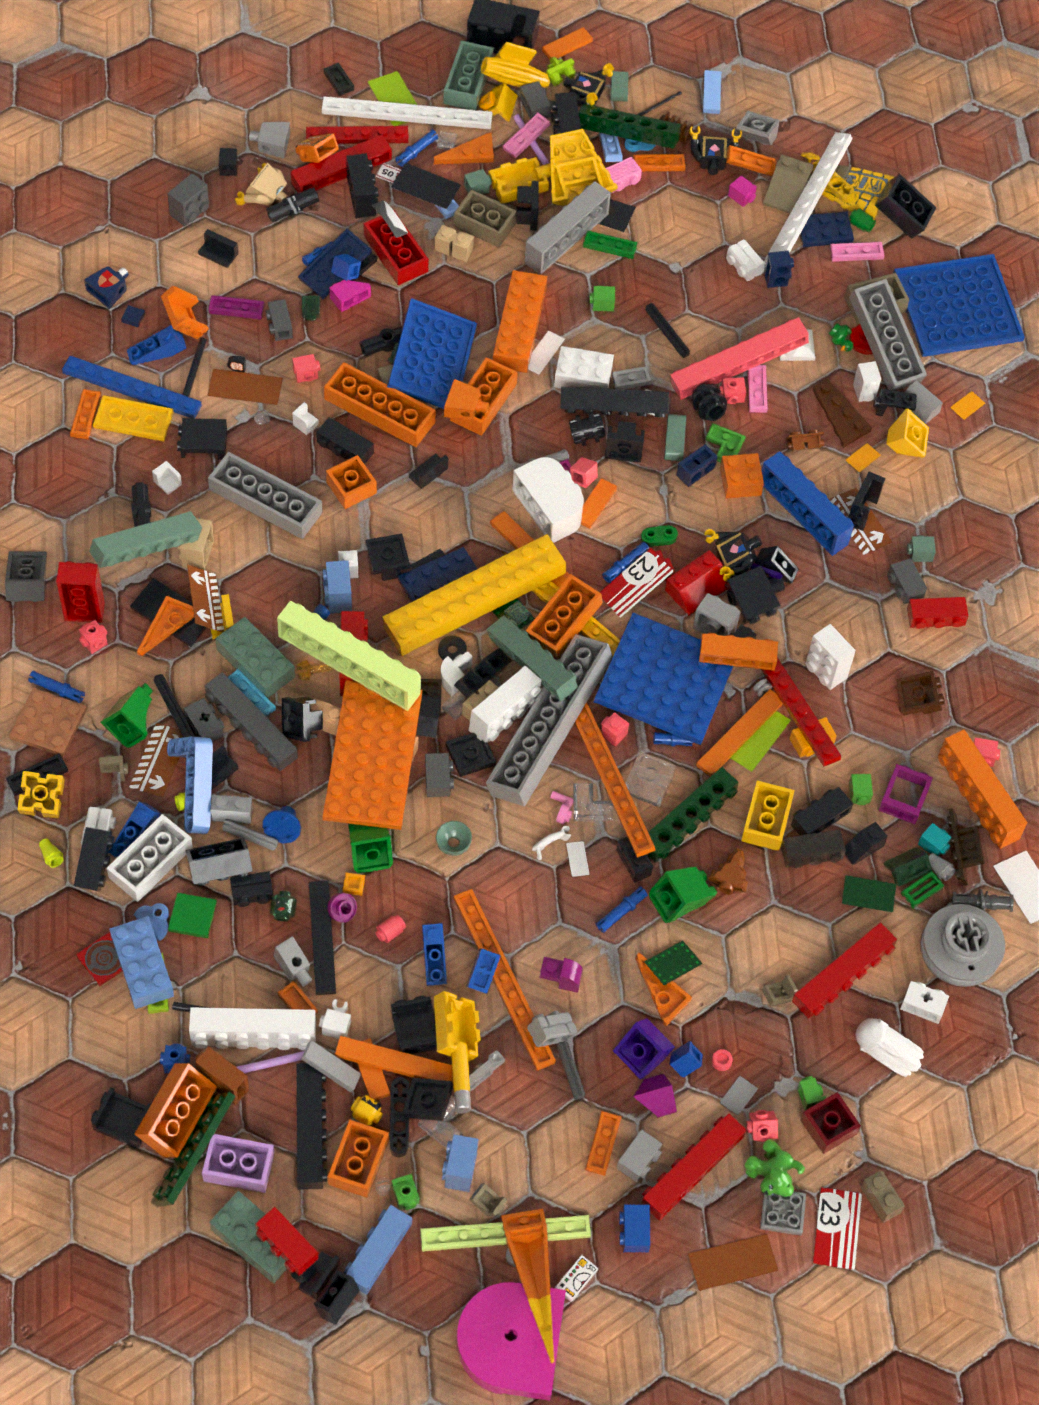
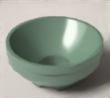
[436,821,472,856]

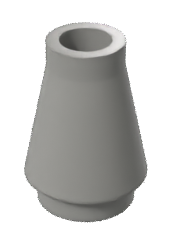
[926,853,956,881]

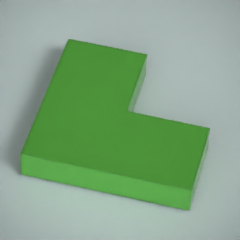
[705,423,746,463]

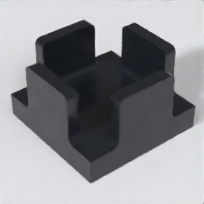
[516,181,539,230]
[605,421,645,463]
[366,533,410,581]
[282,697,323,742]

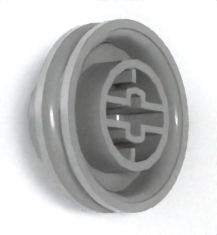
[920,904,1005,987]

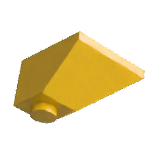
[886,409,929,458]

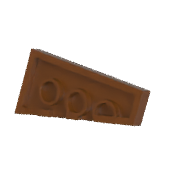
[813,378,872,448]

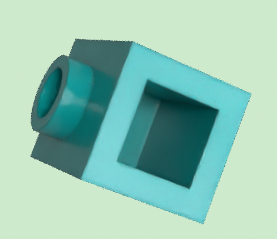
[918,823,951,856]

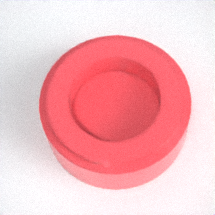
[712,1049,733,1071]

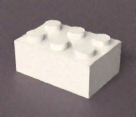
[554,346,614,389]
[805,624,856,690]

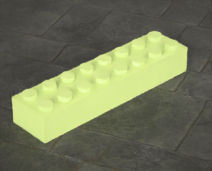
[277,601,421,711]

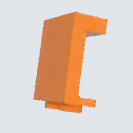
[161,286,209,339]

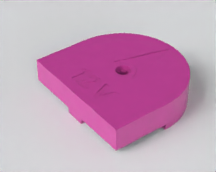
[457,1282,566,1401]

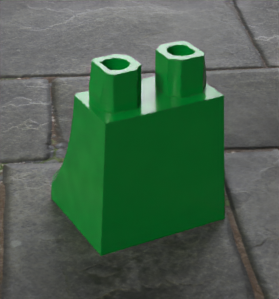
[100,683,153,748]
[348,824,393,873]
[649,866,717,923]

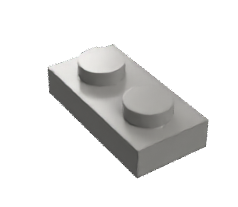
[612,366,651,390]

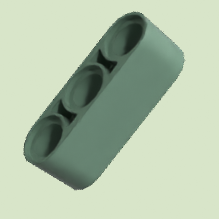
[664,414,686,461]

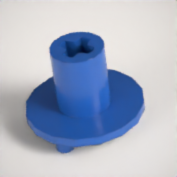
[262,806,301,844]

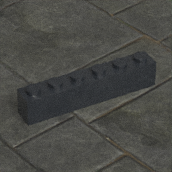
[560,387,671,417]
[296,1063,327,1190]

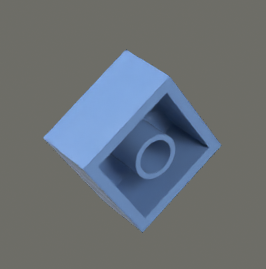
[323,560,352,614]
[442,1134,479,1192]

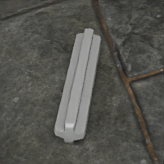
[223,820,278,851]

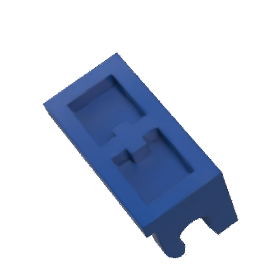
[466,948,501,994]

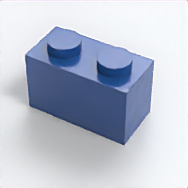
[619,1205,650,1252]

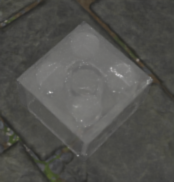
[625,752,676,808]

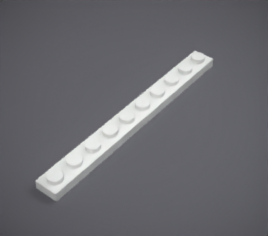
[322,96,492,129]
[764,132,852,265]

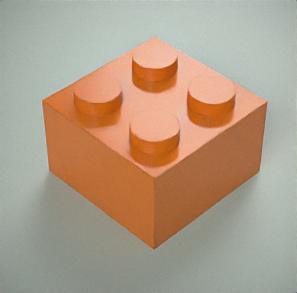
[720,453,764,499]
[326,455,377,509]

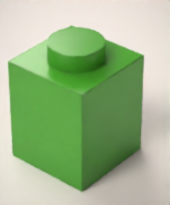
[589,286,615,311]
[849,774,873,805]

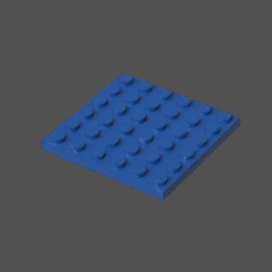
[893,254,1025,357]
[594,612,733,745]

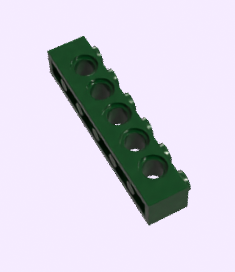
[578,104,681,149]
[647,767,739,863]

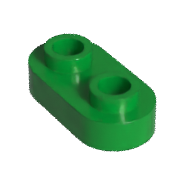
[641,525,678,547]

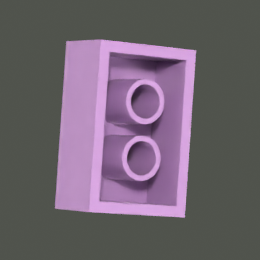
[202,1134,275,1193]

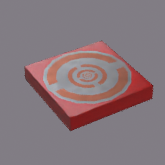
[76,932,122,987]

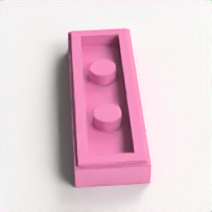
[503,113,551,158]
[830,242,884,262]
[747,365,767,413]

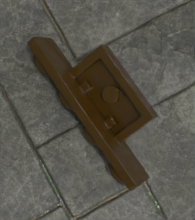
[947,808,985,886]

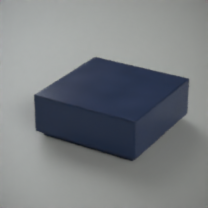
[121,305,145,327]

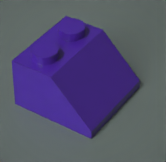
[613,1018,675,1080]

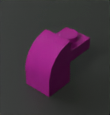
[539,957,583,993]

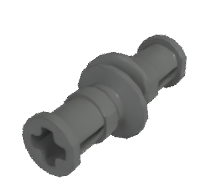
[952,889,1013,912]

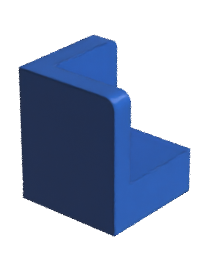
[331,254,361,281]
[670,1041,703,1078]

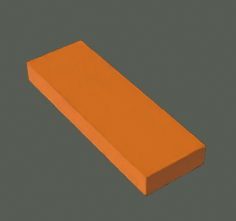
[542,27,593,60]
[726,145,776,176]
[633,154,685,172]
[70,389,101,440]
[581,478,617,529]
[357,1038,390,1100]
[585,1111,622,1176]

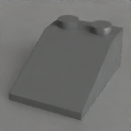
[5,551,47,602]

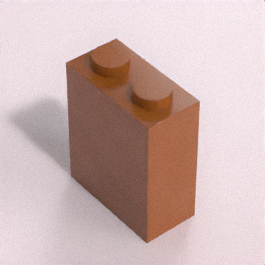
[195,1046,249,1105]

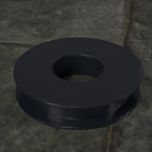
[438,636,467,661]

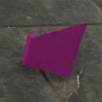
[633,1074,677,1118]

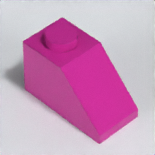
[329,280,371,312]

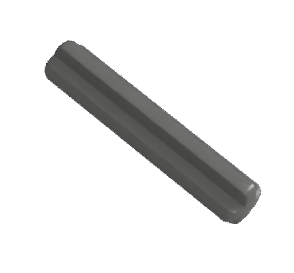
[557,1041,585,1100]

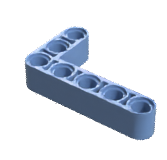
[167,736,213,834]

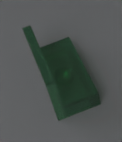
[883,848,932,886]

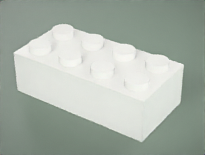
[469,666,542,743]
[107,814,193,902]

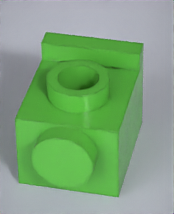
[797,1076,826,1111]
[391,1174,419,1210]

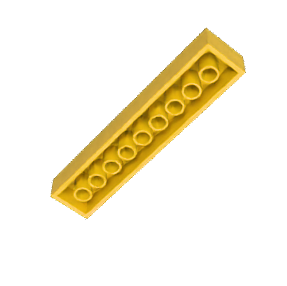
[382,534,566,656]

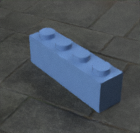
[344,1205,412,1295]

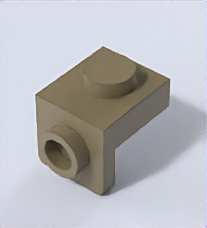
[99,755,129,781]
[762,975,798,1006]
[469,1183,507,1216]

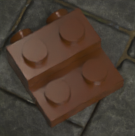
[896,671,945,716]

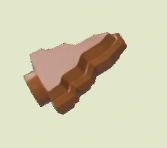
[708,848,748,895]

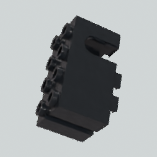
[467,0,540,54]

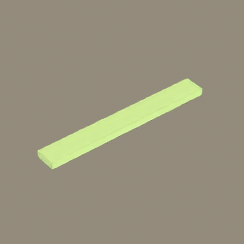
[420,1215,591,1252]

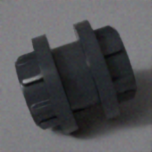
[691,384,727,421]
[569,411,606,447]

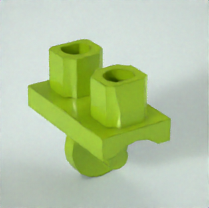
[546,57,576,87]

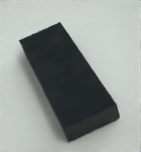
[6,753,68,796]

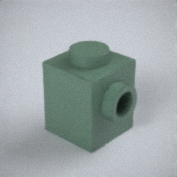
[464,169,492,195]
[907,535,936,562]

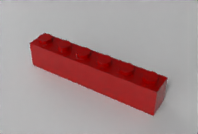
[290,135,392,194]
[792,922,897,1019]
[641,1113,747,1221]

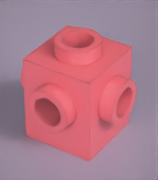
[719,377,746,404]
[79,620,108,654]
[746,1110,778,1142]

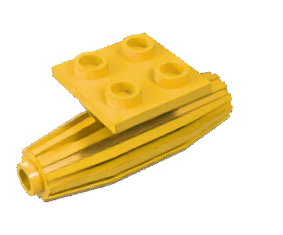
[481,42,550,88]

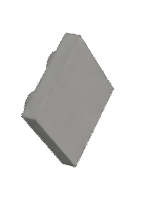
[760,1191,806,1236]

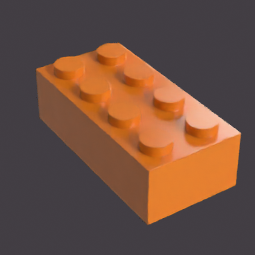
[450,357,518,436]
[526,574,603,660]
[134,1063,217,1158]

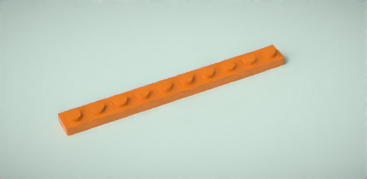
[575,702,655,858]
[453,889,556,1071]

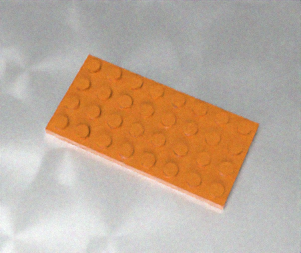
[323,680,422,830]

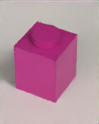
[728,175,757,207]

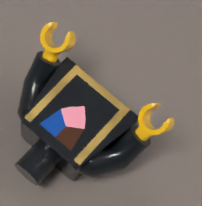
[563,63,614,107]
[689,126,742,175]
[704,529,762,581]

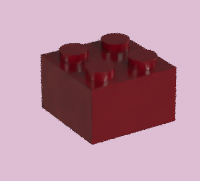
[800,1092,861,1154]

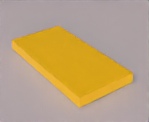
[93,395,174,442]

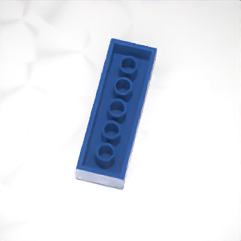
[762,451,854,556]

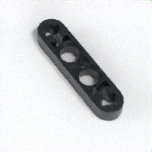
[390,1077,409,1157]

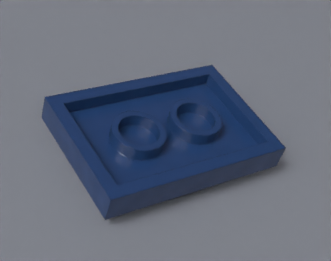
[800,211,854,247]

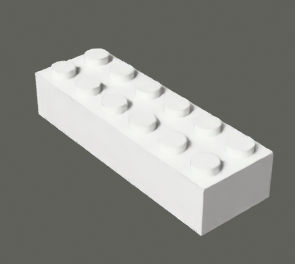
[189,1008,316,1050]

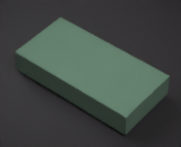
[611,71,628,102]

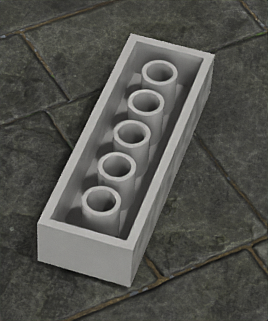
[525,181,611,275]
[849,279,927,391]
[208,452,322,540]

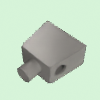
[249,122,290,159]
[273,936,312,987]

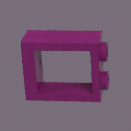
[879,764,933,824]

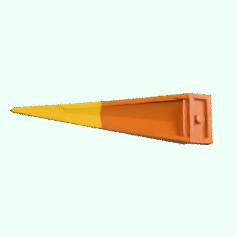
[501,1208,554,1364]

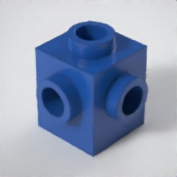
[160,1043,191,1074]

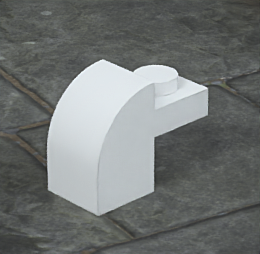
[440,652,473,697]

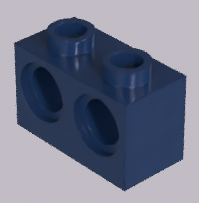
[764,251,794,288]
[676,444,717,487]

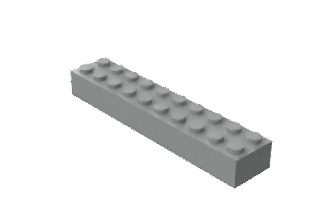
[486,634,613,807]

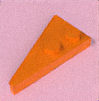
[434,132,494,164]
[137,596,194,656]
[635,953,692,1027]

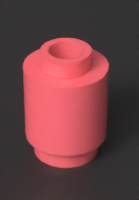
[375,915,406,943]

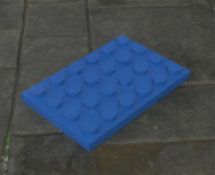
[387,298,477,409]

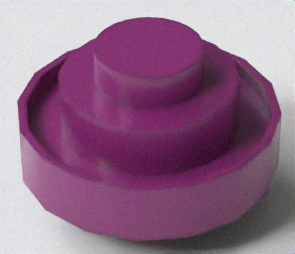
[328,892,357,923]

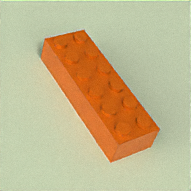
[493,270,548,373]
[324,362,436,448]
[938,729,1028,849]

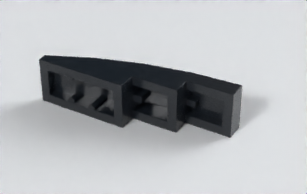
[454,648,512,699]

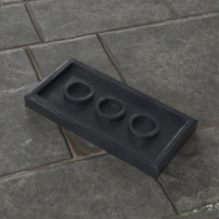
[130,578,207,647]

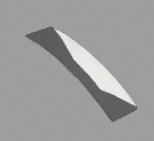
[372,200,408,238]

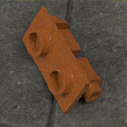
[785,430,824,451]

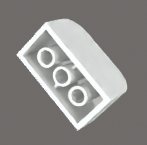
[512,457,584,543]

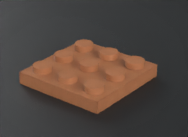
[9,688,87,757]

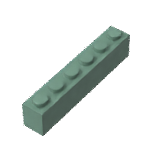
[89,511,202,568]
[487,616,578,702]

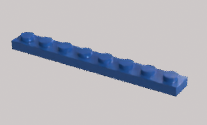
[62,356,202,418]

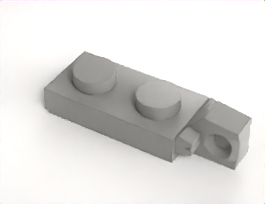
[469,1051,505,1092]

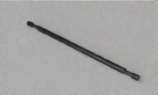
[637,91,682,116]

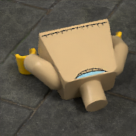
[235,163,288,206]

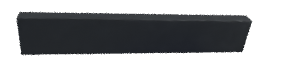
[309,881,336,995]

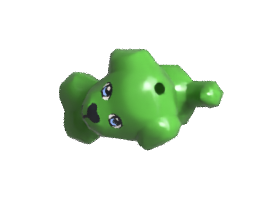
[745,1139,805,1197]

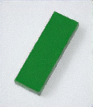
[583,230,638,259]

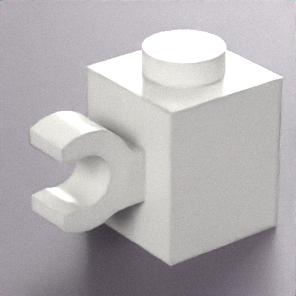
[319,999,351,1039]

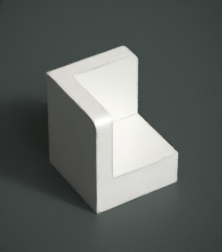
[292,402,319,435]
[152,461,182,494]

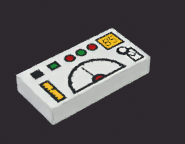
[555,1255,598,1303]

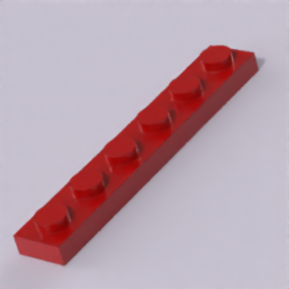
[306,126,409,144]

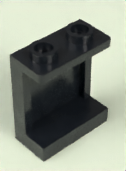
[177,418,227,460]
[848,471,886,531]
[725,566,780,625]
[391,996,437,1054]
[91,1087,151,1149]

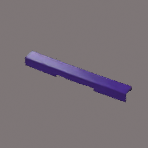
[750,563,782,579]

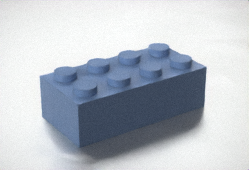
[109,916,174,1009]

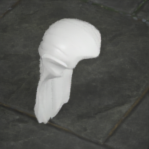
[855,1018,924,1077]

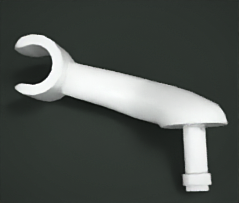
[532,826,571,860]

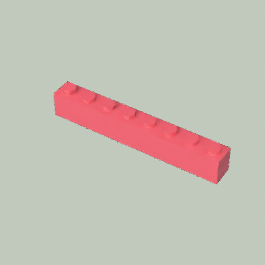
[670,317,809,400]

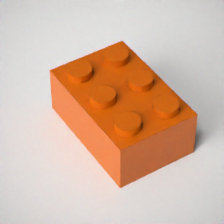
[328,1119,389,1198]

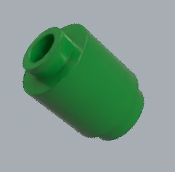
[849,208,876,233]

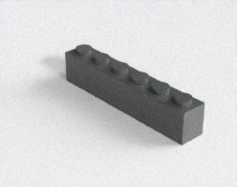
[205,672,298,771]

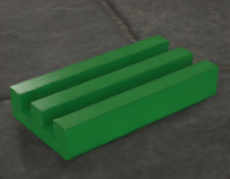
[901,871,944,909]

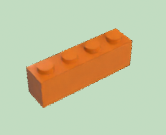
[699,633,778,671]

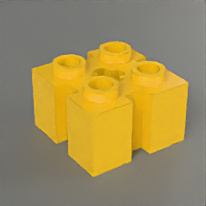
[17,771,65,819]

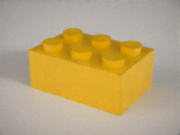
[741,780,795,851]

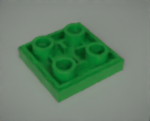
[168,893,217,939]

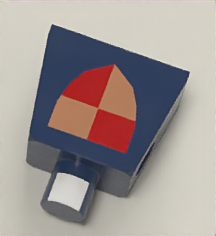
[84,266,129,309]

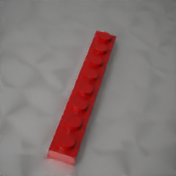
[761,657,841,767]

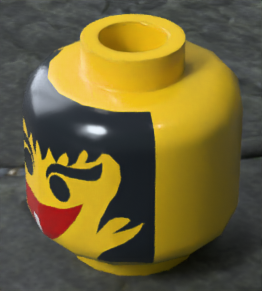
[351,1095,383,1126]

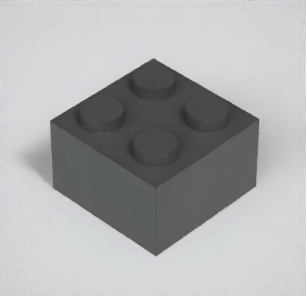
[168,173,209,226]

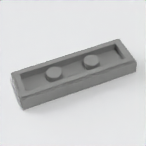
[301,1041,361,1092]

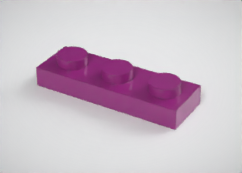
[209,295,264,320]

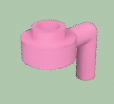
[550,791,574,825]

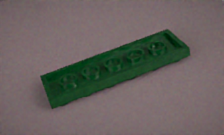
[151,1092,235,1207]

